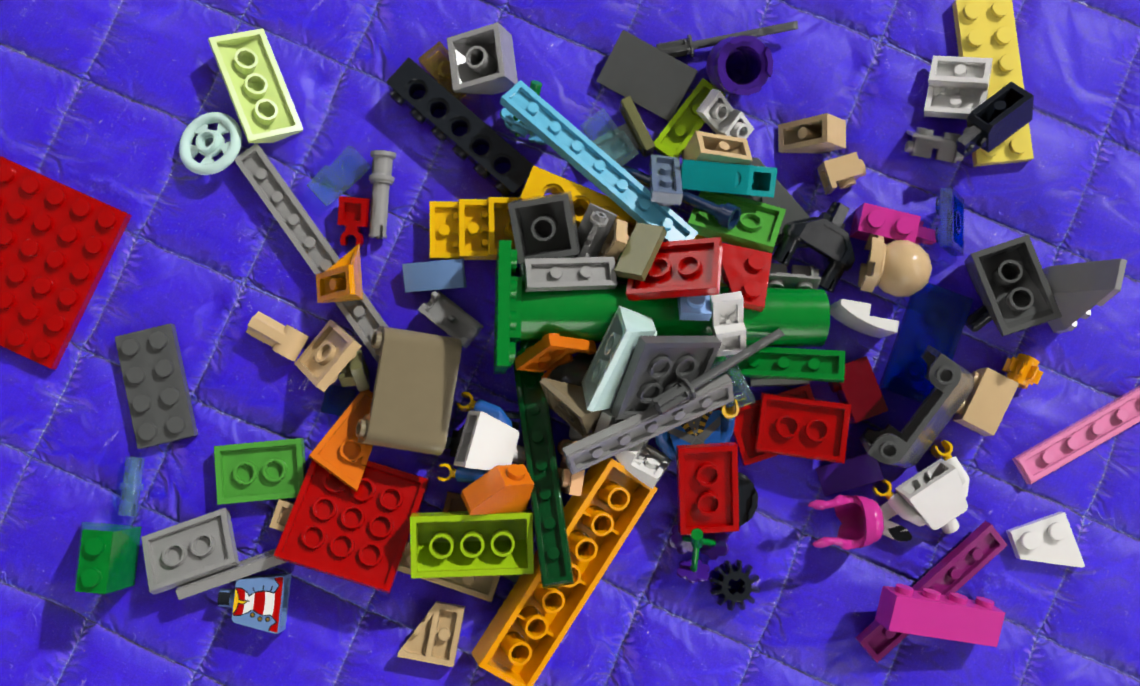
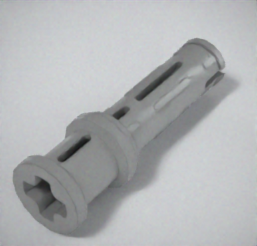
[368,150,396,239]

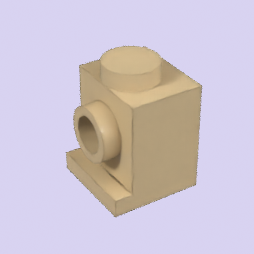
[817,152,866,195]

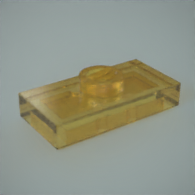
[418,41,467,100]

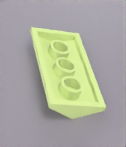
[208,28,303,143]

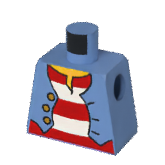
[218,573,292,634]

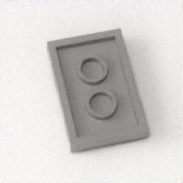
[141,508,240,595]

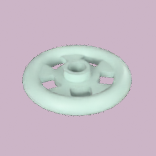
[179,112,242,175]

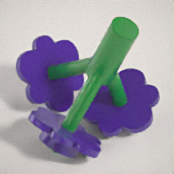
[668,525,729,583]

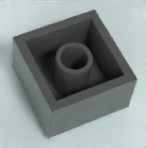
[508,191,581,264]

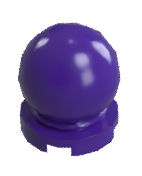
[706,35,773,95]

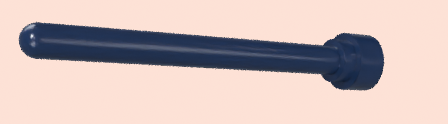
[622,165,741,230]

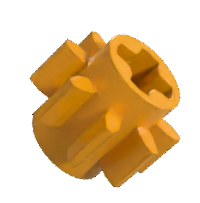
[1002,353,1044,389]

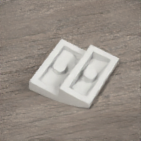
[924,55,993,119]
[830,299,899,338]
[614,439,672,489]

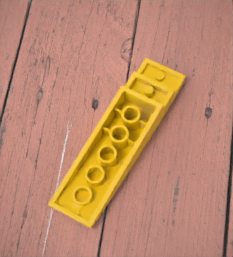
[429,197,635,260]

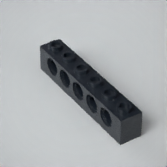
[386,57,533,197]

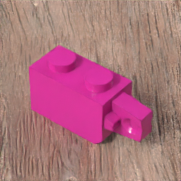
[849,203,939,245]

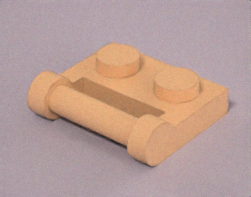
[557,439,585,496]

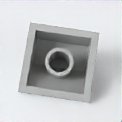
[447,22,518,95]

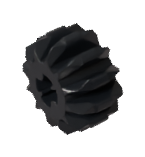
[709,559,760,611]

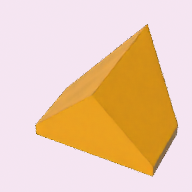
[316,243,363,303]

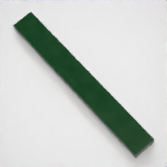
[513,357,574,589]

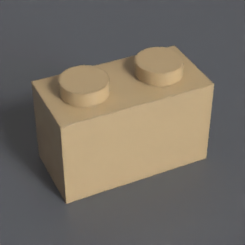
[953,367,1019,436]

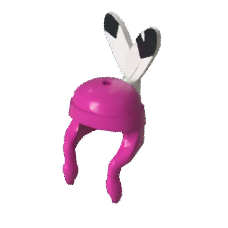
[808,494,912,550]

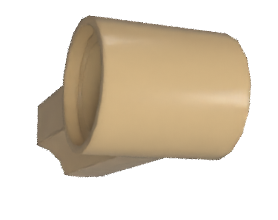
[246,311,309,362]

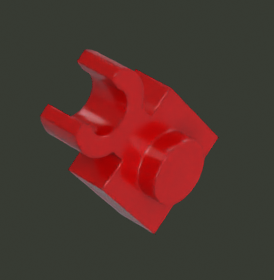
[337,196,370,247]

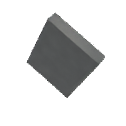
[596,30,698,122]

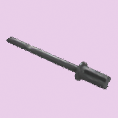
[656,21,798,58]
[652,328,785,415]

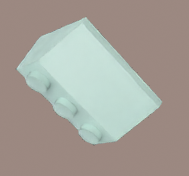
[582,305,657,412]

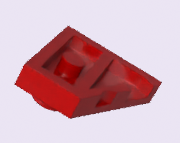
[721,243,772,312]

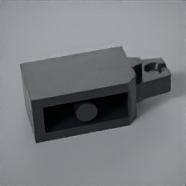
[956,82,1034,157]

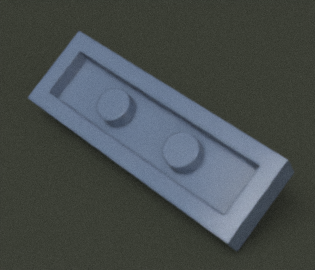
[649,154,683,207]

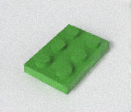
[688,191,786,253]
[214,438,306,505]

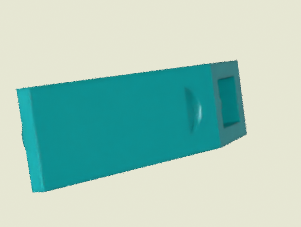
[681,159,778,198]

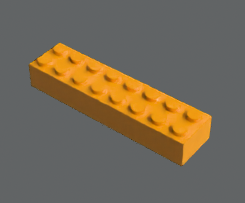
[471,457,658,686]

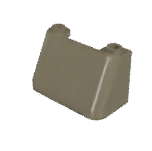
[356,326,462,456]

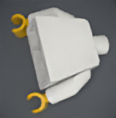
[872,440,970,534]

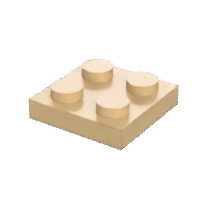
[294,319,362,392]

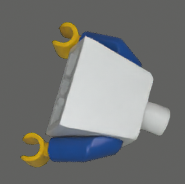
[437,392,526,483]

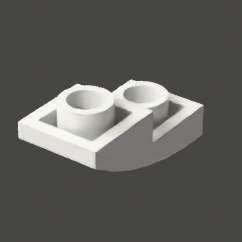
[696,89,754,139]

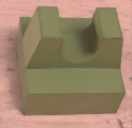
[338,350,370,392]

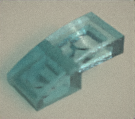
[579,107,639,167]
[307,146,372,206]

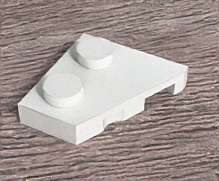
[1006,512,1085,568]

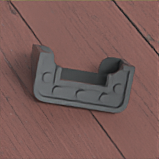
[859,345,974,468]

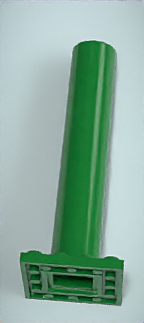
[494,240,830,374]

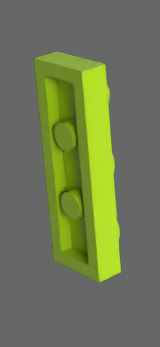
[654,78,726,157]

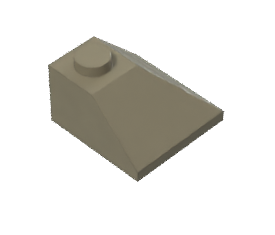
[540,378,604,438]

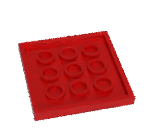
[273,460,429,594]

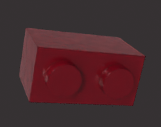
[828,356,889,424]

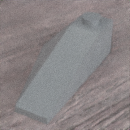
[1043,259,1127,334]

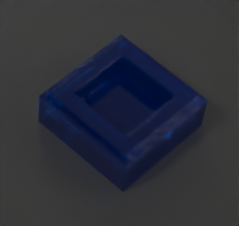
[321,385,357,416]

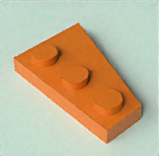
[309,390,373,492]

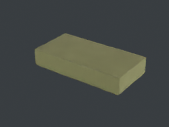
[619,96,655,158]
[614,222,667,282]

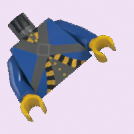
[654,399,739,462]

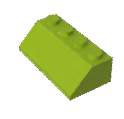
[410,509,534,579]

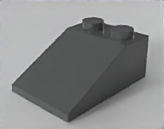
[964,235,1062,337]

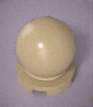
[858,234,932,297]

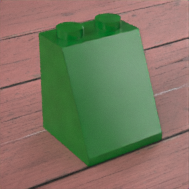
[75,522,142,594]

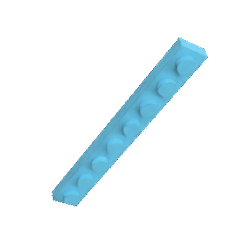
[500,80,698,242]

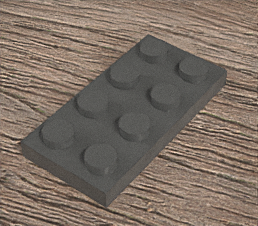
[115,323,198,449]

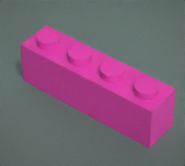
[875,584,1005,647]

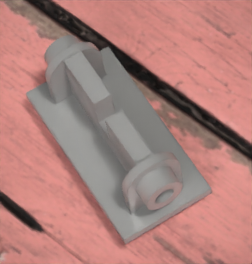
[905,127,964,163]
[572,203,617,257]
[768,263,821,289]

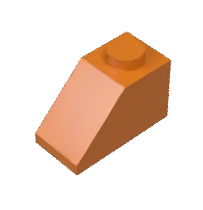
[461,464,534,515]

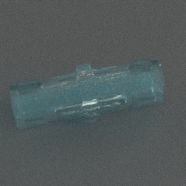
[118,456,145,516]

